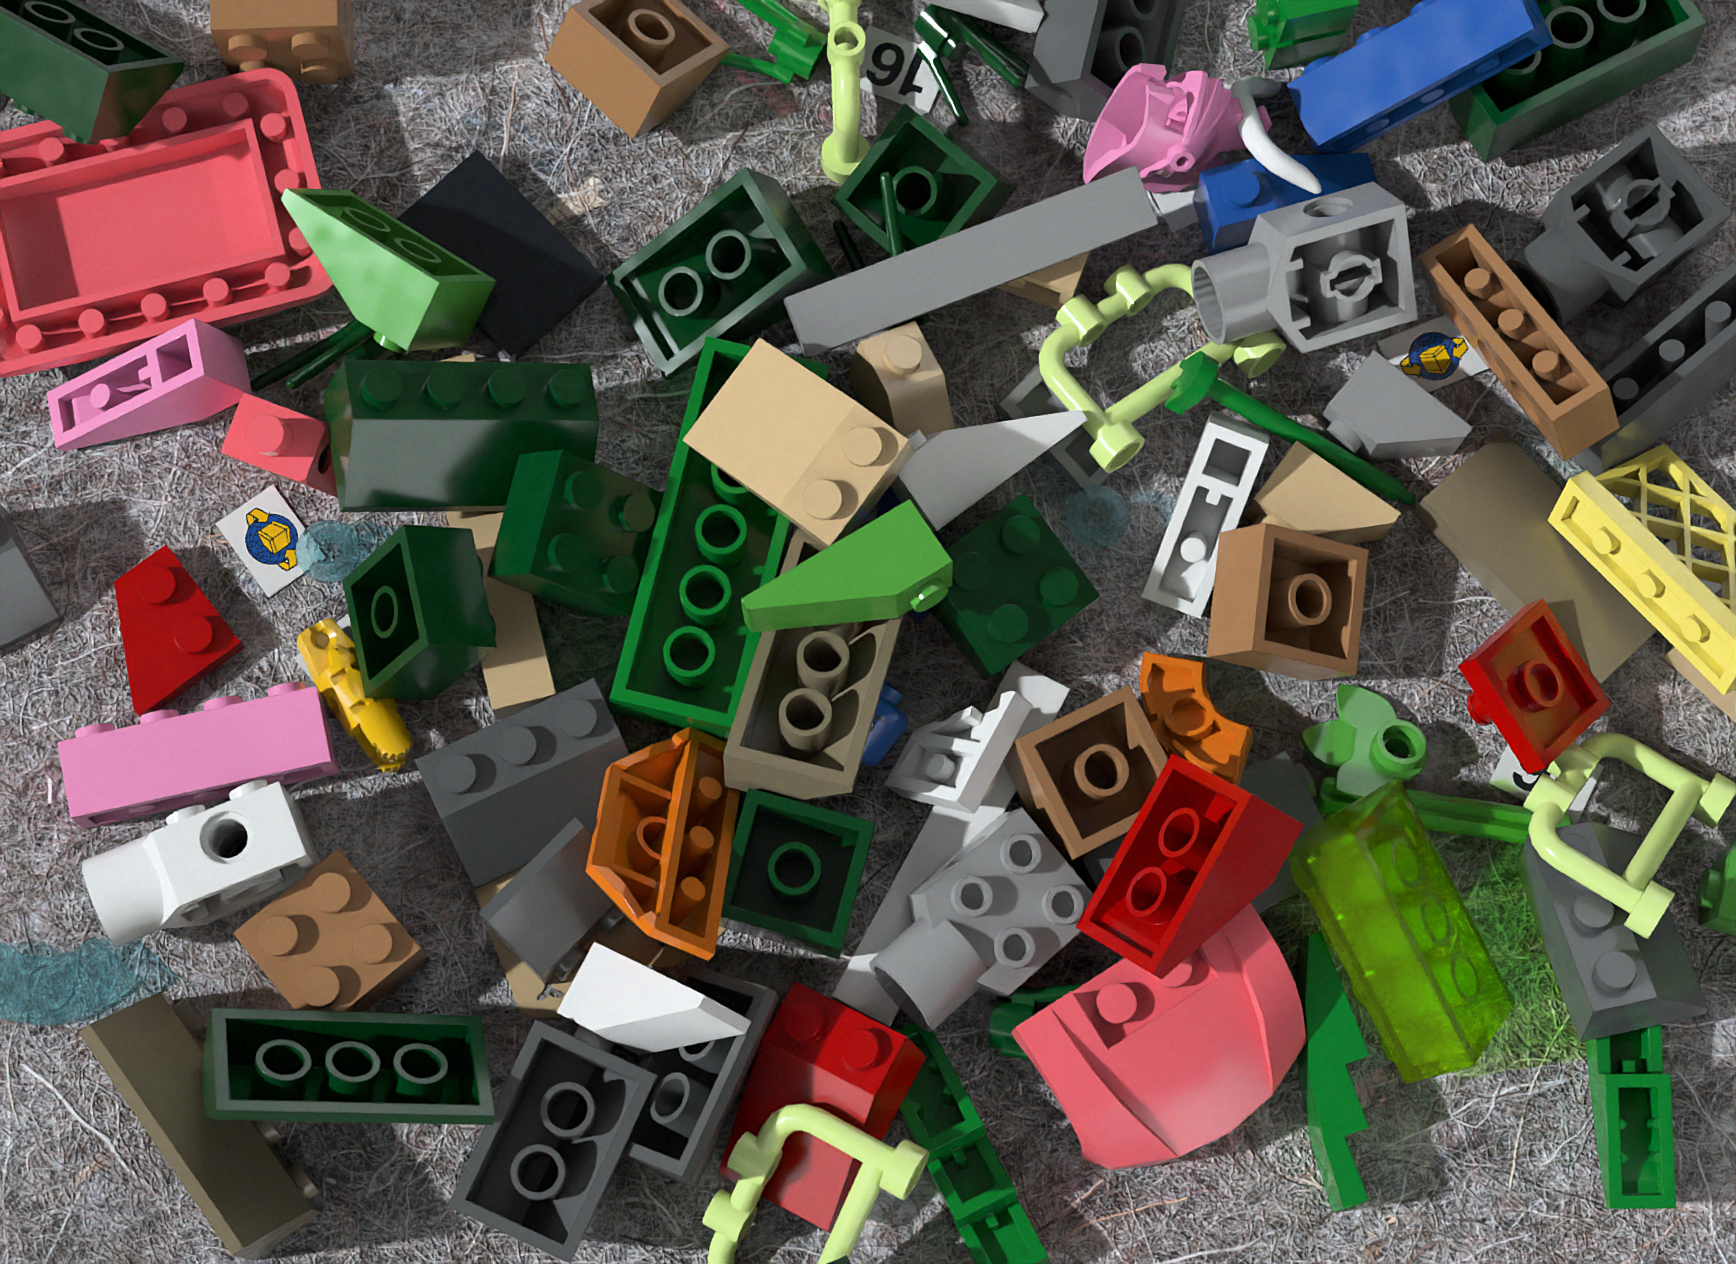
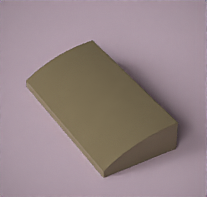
[1413,430,1658,685]

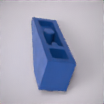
[1192,153,1378,255]

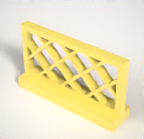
[1548,443,1736,695]

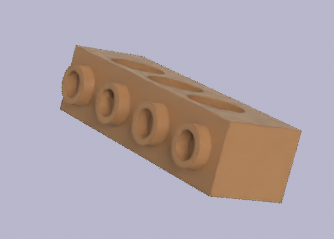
[1418,222,1620,462]

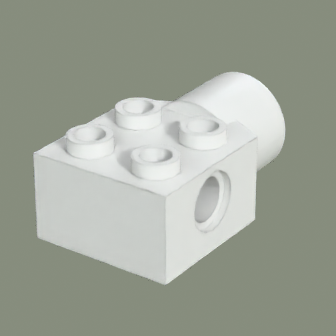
[82,779,321,947]

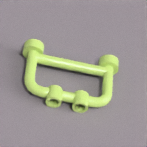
[817,0,870,184]
[1038,263,1286,473]
[1523,732,1736,939]
[702,1103,930,1264]

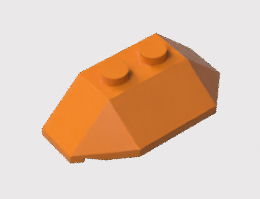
[585,727,741,961]

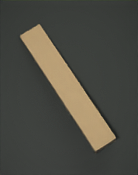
[440,353,557,720]

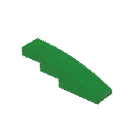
[1296,931,1370,1213]
[895,1021,1050,1264]
[1586,1024,1676,1209]

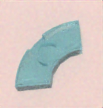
[0,936,146,1026]

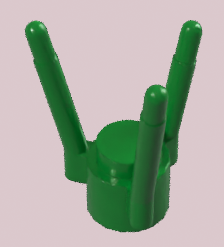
[719,0,828,85]

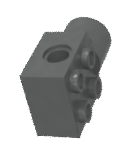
[1505,121,1733,329]

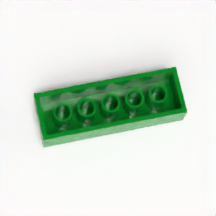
[609,336,830,742]

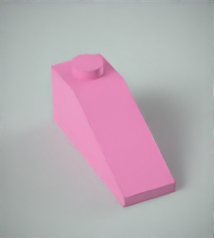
[46,318,253,452]

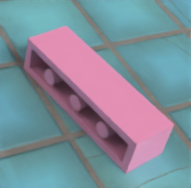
[57,682,340,829]

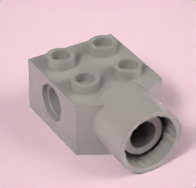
[1191,182,1418,353]
[869,808,1094,1032]

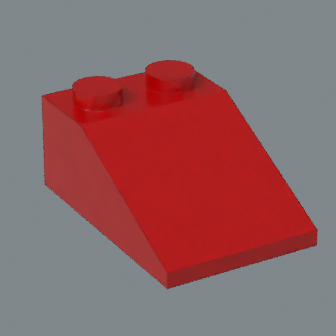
[1075,754,1304,979]
[718,981,926,1234]

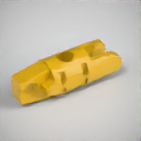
[297,618,413,775]

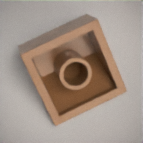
[544,0,731,140]

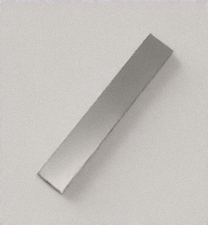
[783,165,1158,359]

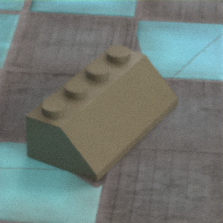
[723,527,904,801]
[78,992,322,1261]

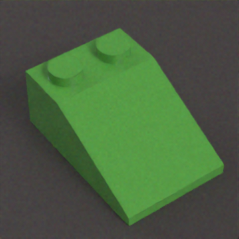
[281,188,496,354]

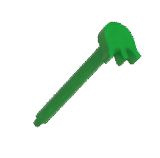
[1164,351,1416,506]

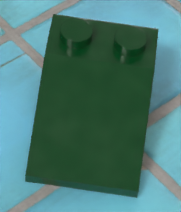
[605,167,837,380]

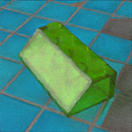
[1287,778,1516,1084]

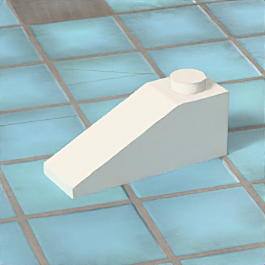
[890,409,1088,531]
[1141,410,1270,619]
[557,942,752,1056]

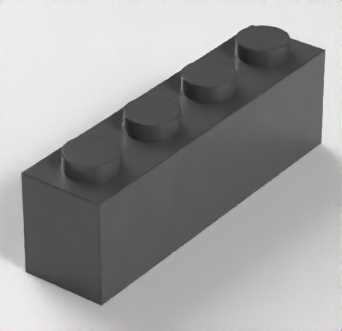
[1571,260,1736,477]

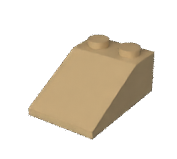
[683,338,915,548]

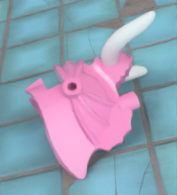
[1083,63,1321,194]

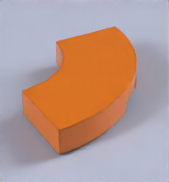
[1140,651,1253,787]

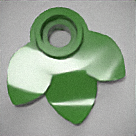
[1300,684,1428,799]

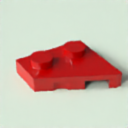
[114,544,245,717]

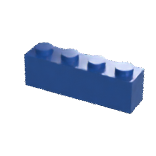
[1287,0,1554,154]

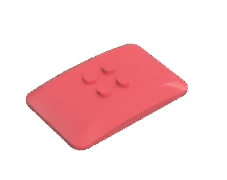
[0,68,335,378]

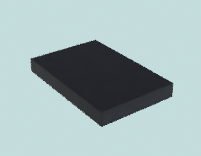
[397,149,604,362]

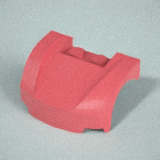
[1011,903,1307,1170]

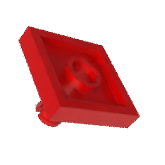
[1458,598,1612,775]

